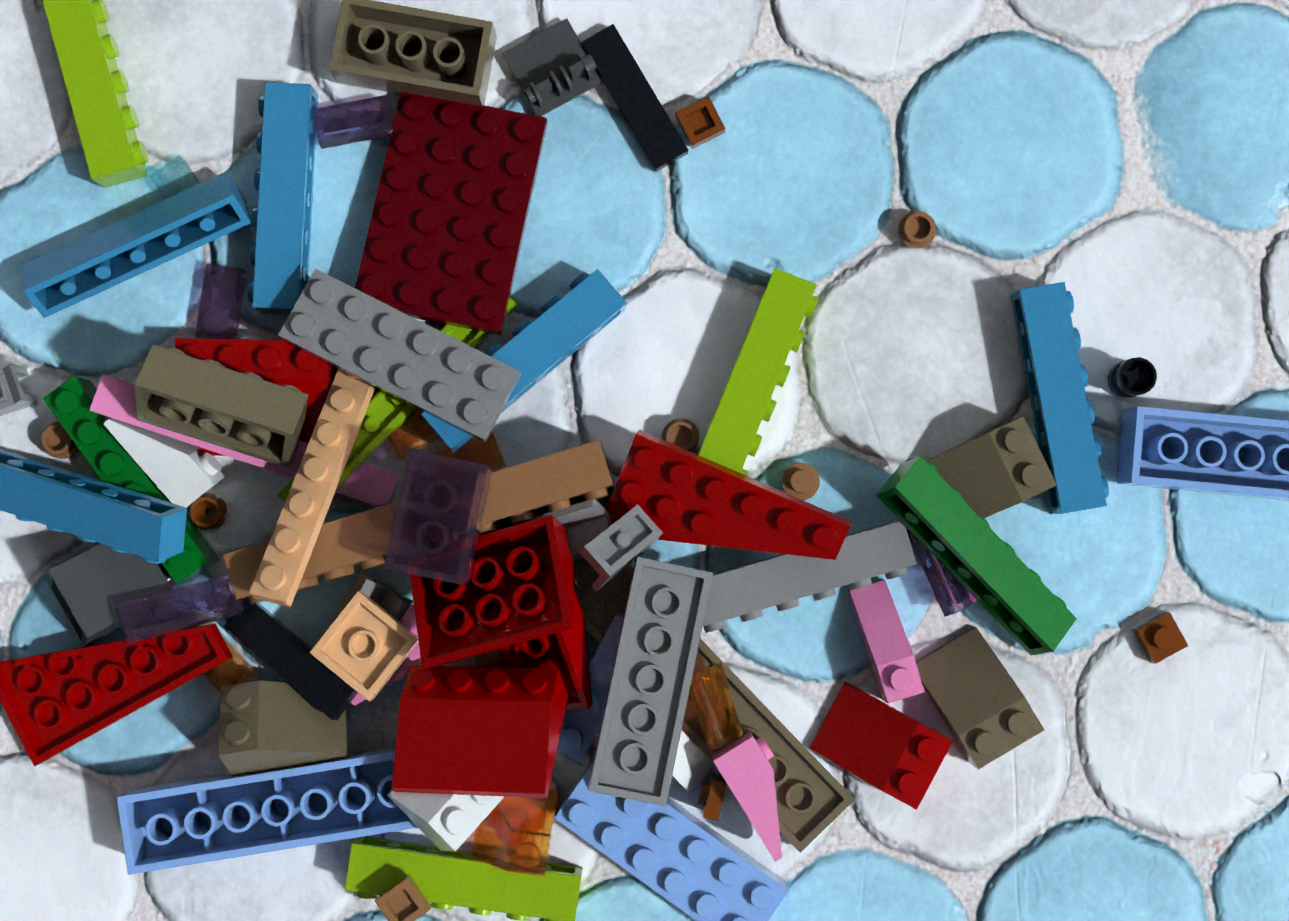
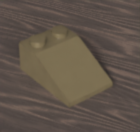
[926,416,1057,518]
[916,627,1044,770]
[218,680,348,777]

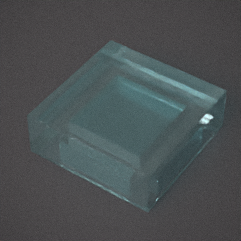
[149,155,200,199]

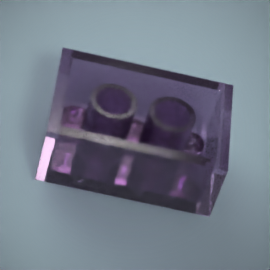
[383,449,493,585]

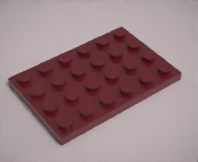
[355,92,548,335]

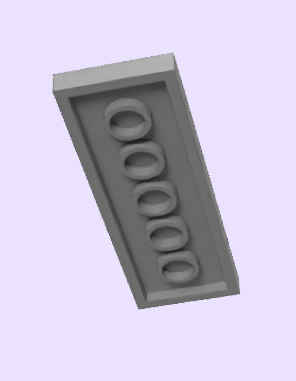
[278,269,521,442]
[587,557,713,806]

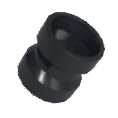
[1107,357,1157,398]

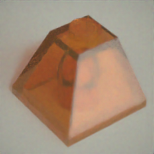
[472,788,558,876]

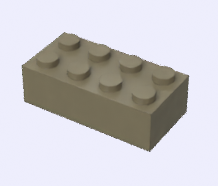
[329,0,497,106]
[134,344,308,468]

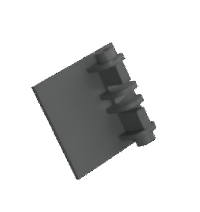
[502,18,603,117]

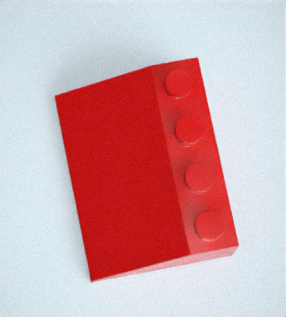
[175,338,337,456]
[408,515,574,669]
[392,665,569,798]

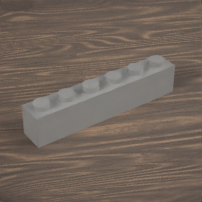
[702,520,917,633]

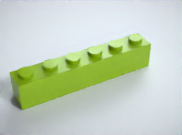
[42,0,149,188]
[698,268,819,476]
[345,836,583,921]

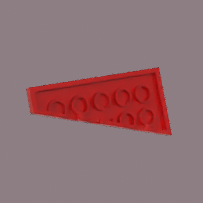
[606,429,852,560]
[0,624,233,767]

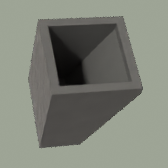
[48,544,176,647]

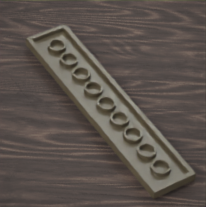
[573,558,855,853]

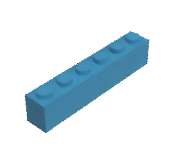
[248,82,318,314]
[21,171,251,318]
[421,269,627,453]
[1011,282,1109,514]
[0,449,187,564]

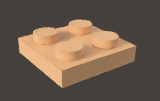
[309,591,419,701]

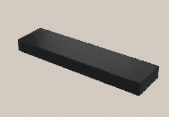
[581,24,689,172]
[224,598,358,720]

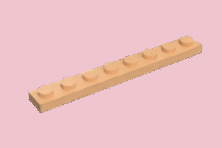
[249,368,376,607]

